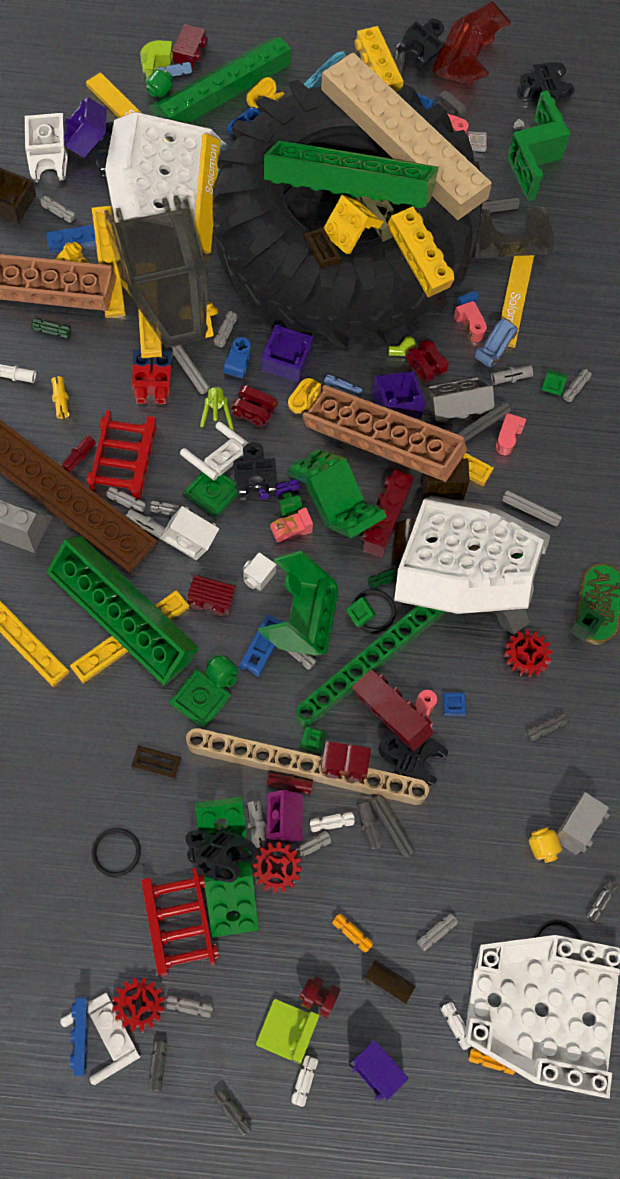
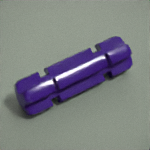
[258,479,299,500]

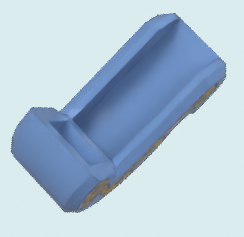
[474,318,518,367]

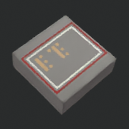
[467,131,487,152]

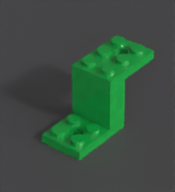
[507,90,570,201]
[286,449,387,538]
[195,796,259,938]

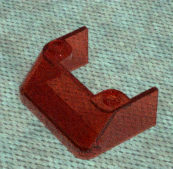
[432,1,511,86]

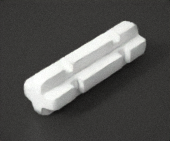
[310,812,355,832]
[441,1002,471,1050]
[291,1056,318,1107]

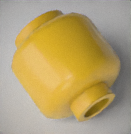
[528,827,562,863]

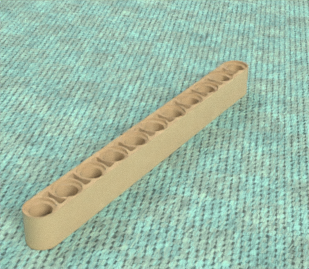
[186,728,429,805]

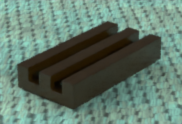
[304,227,341,270]
[131,745,182,780]

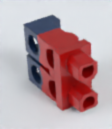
[132,350,173,404]

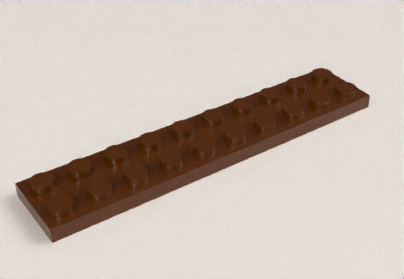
[0,420,158,574]

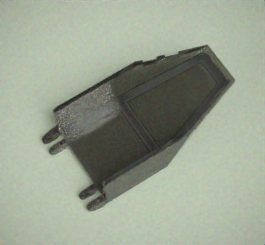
[104,195,209,349]

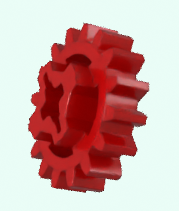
[504,630,553,678]
[252,841,302,893]
[112,978,165,1033]

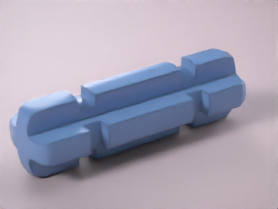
[155,62,192,77]
[323,375,362,398]

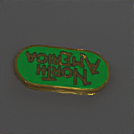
[574,563,620,645]

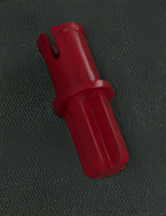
[62,435,96,472]
[267,773,313,795]

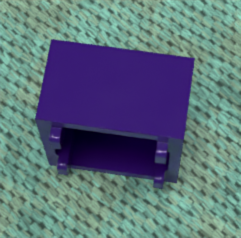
[64,97,107,158]
[262,325,314,382]
[371,371,426,419]
[350,1040,409,1102]

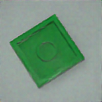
[183,472,238,520]
[169,669,232,730]

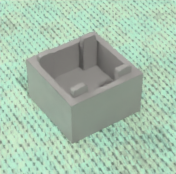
[557,792,610,855]

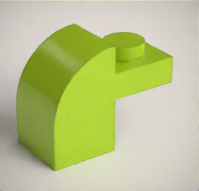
[140,40,173,79]

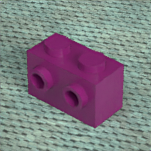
[266,790,303,843]

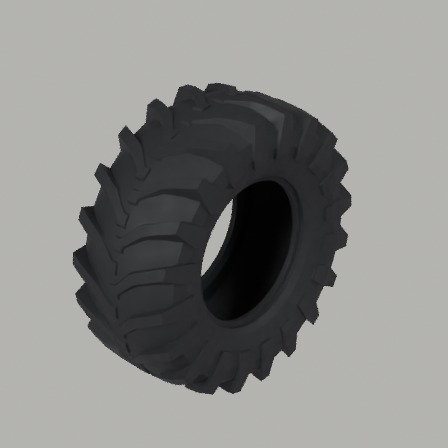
[213,80,482,348]

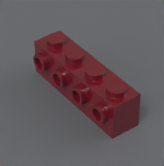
[361,469,414,558]
[352,669,434,751]

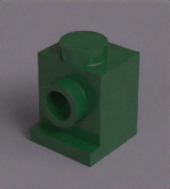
[570,607,606,642]

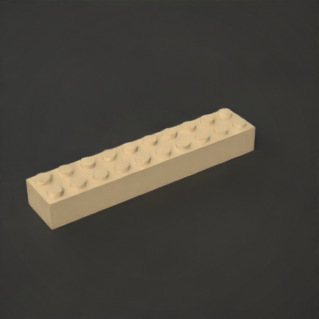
[321,52,492,220]

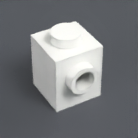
[243,553,276,591]

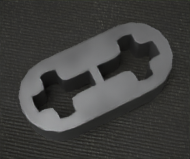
[436,90,467,119]

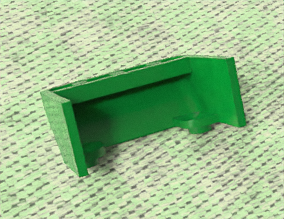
[258,551,338,656]

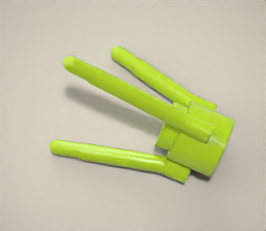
[200,387,234,431]

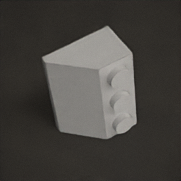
[423,376,495,422]

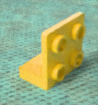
[324,195,384,254]

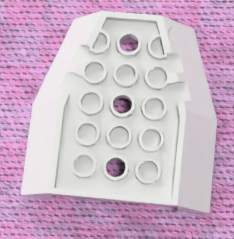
[105,112,227,240]
[394,496,550,614]
[466,935,620,1099]

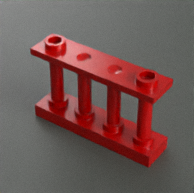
[87,410,157,500]
[141,868,219,978]

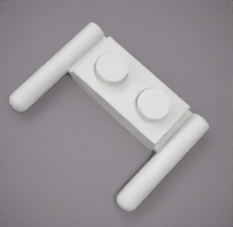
[180,422,249,480]
[60,992,140,1085]

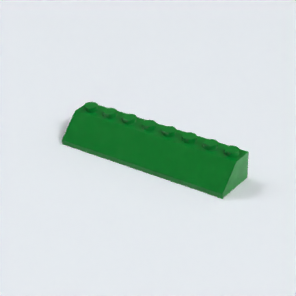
[149,37,291,124]
[264,140,439,208]
[46,536,200,685]

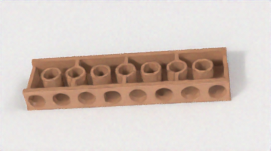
[0,254,116,311]
[302,385,467,482]

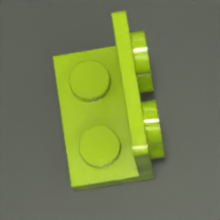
[256,999,320,1064]

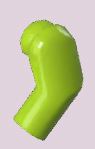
[388,336,415,356]

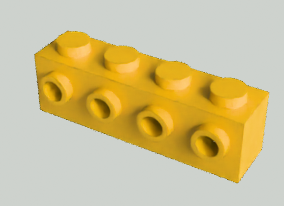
[354,26,404,93]
[388,206,455,297]

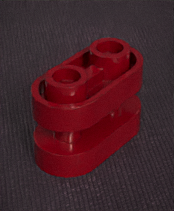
[405,339,449,383]
[230,385,278,426]
[299,976,341,1019]

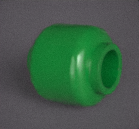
[145,69,173,98]
[206,655,239,688]

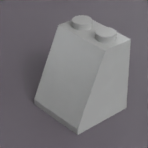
[0,499,52,553]

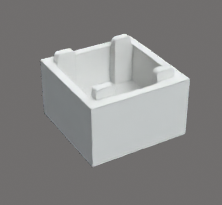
[160,506,219,560]

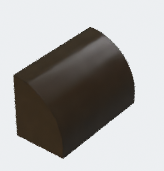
[391,519,416,566]
[363,959,416,1007]

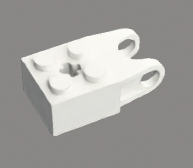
[25,113,68,183]

